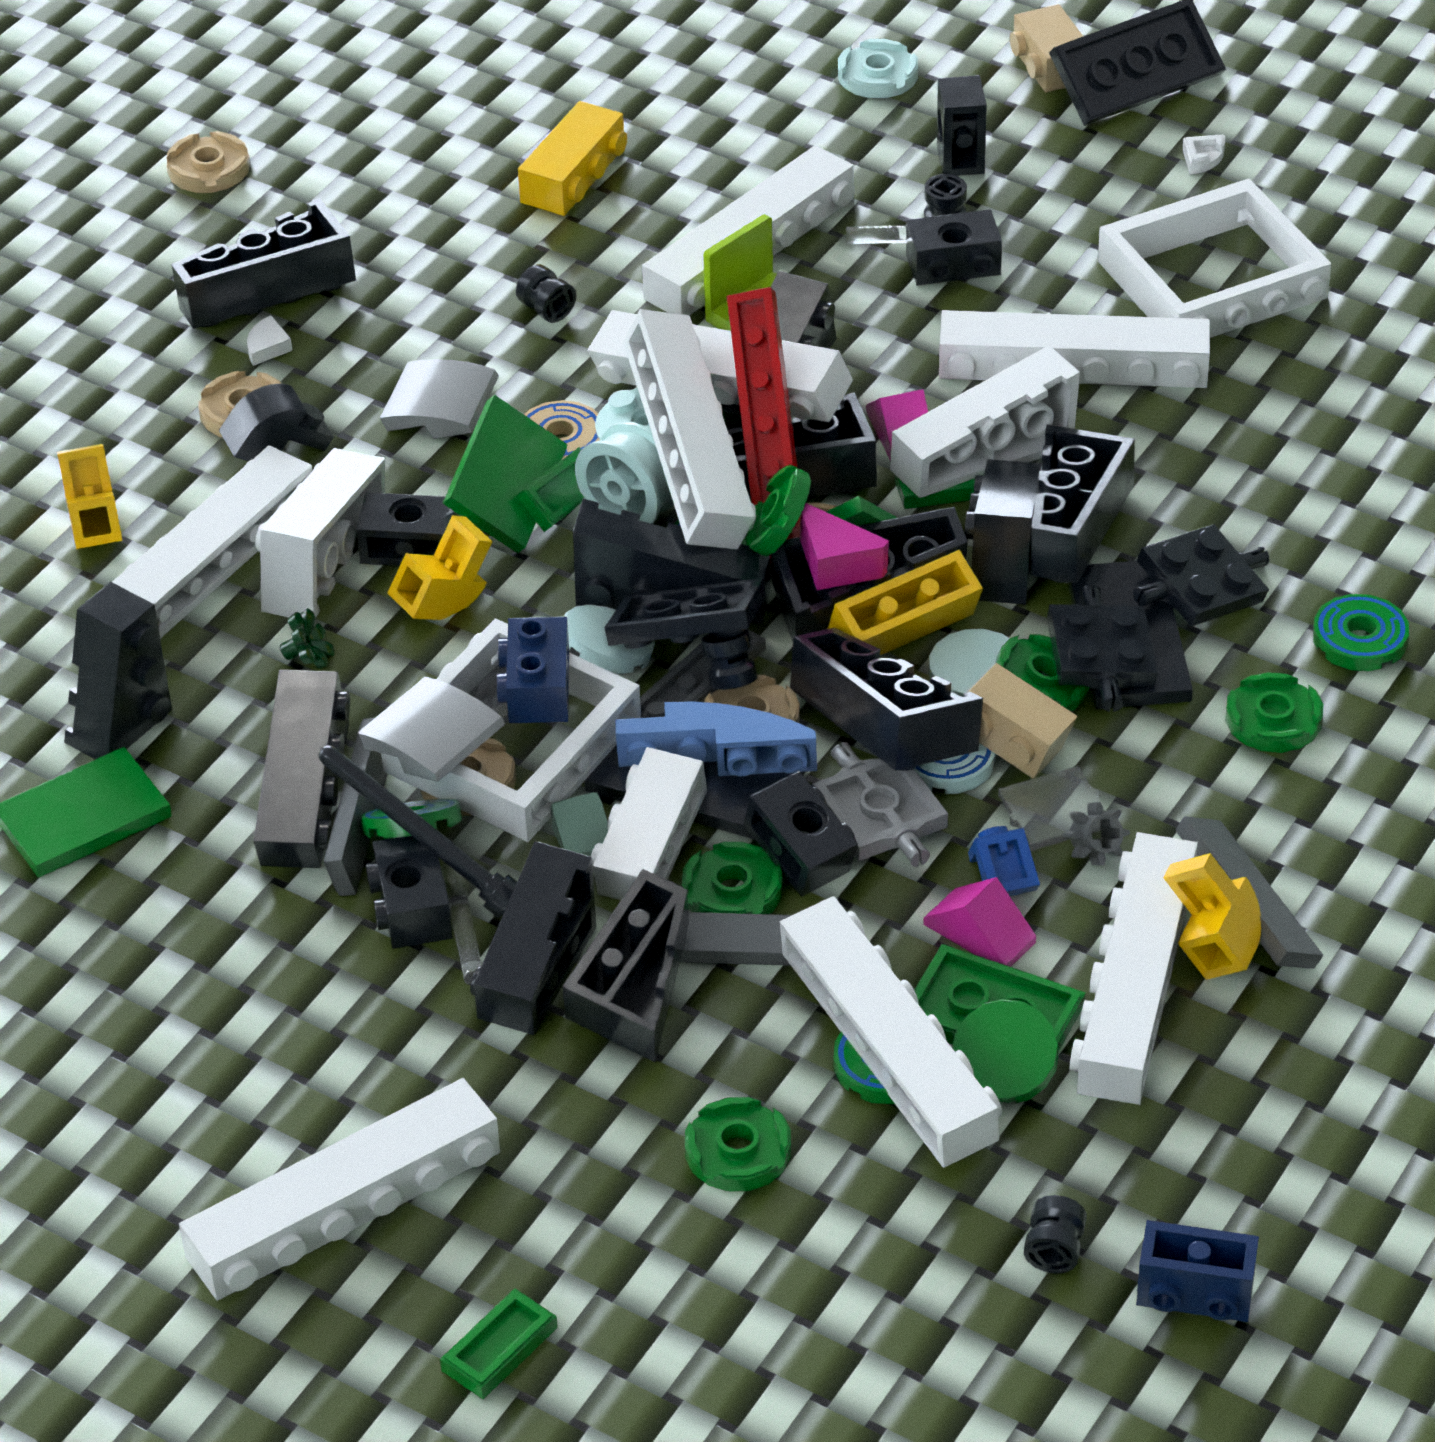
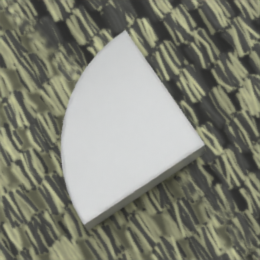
[1182,134,1225,175]
[247,315,292,366]

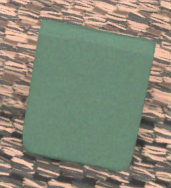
[551,792,608,856]

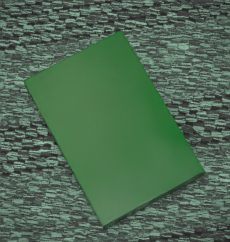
[442,395,568,554]
[0,747,172,878]
[914,944,1086,1052]

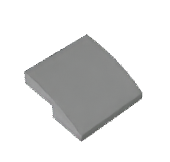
[380,359,499,439]
[358,677,505,782]

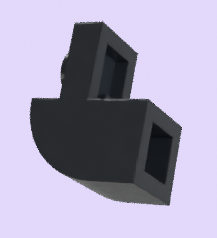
[219,384,334,461]

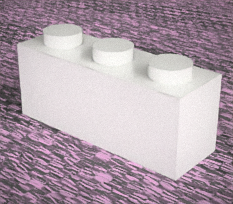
[591,747,707,900]

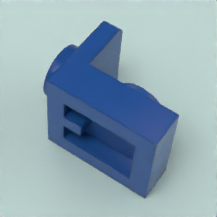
[968,826,1040,896]

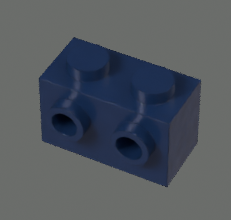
[497,617,570,723]
[1136,1220,1259,1322]

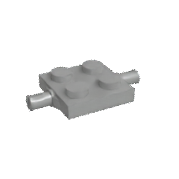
[812,742,948,867]

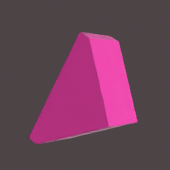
[866,389,928,462]
[800,503,889,590]
[923,877,1036,967]

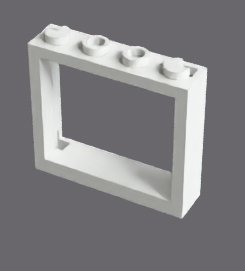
[1098,178,1331,338]
[381,618,641,842]

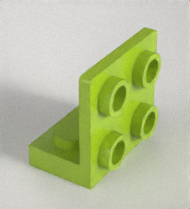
[703,214,777,331]

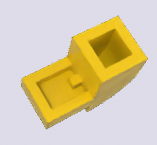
[57,444,123,549]
[387,515,493,620]
[1163,853,1261,980]

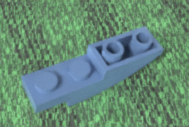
[615,701,817,776]

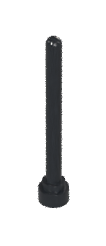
[318,745,517,919]

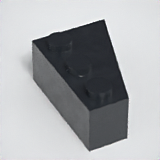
[965,459,1042,605]
[64,581,172,760]
[470,841,596,1035]
[563,869,689,1063]

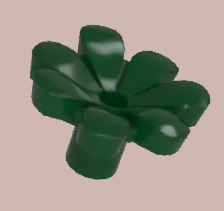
[280,608,335,669]

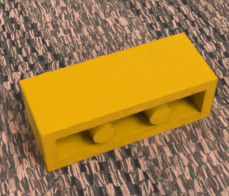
[518,101,627,216]
[828,550,983,655]

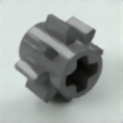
[1063,802,1130,866]

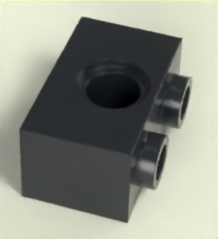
[937,75,987,176]
[906,209,1002,286]
[356,492,459,566]
[743,771,858,897]
[366,836,453,949]

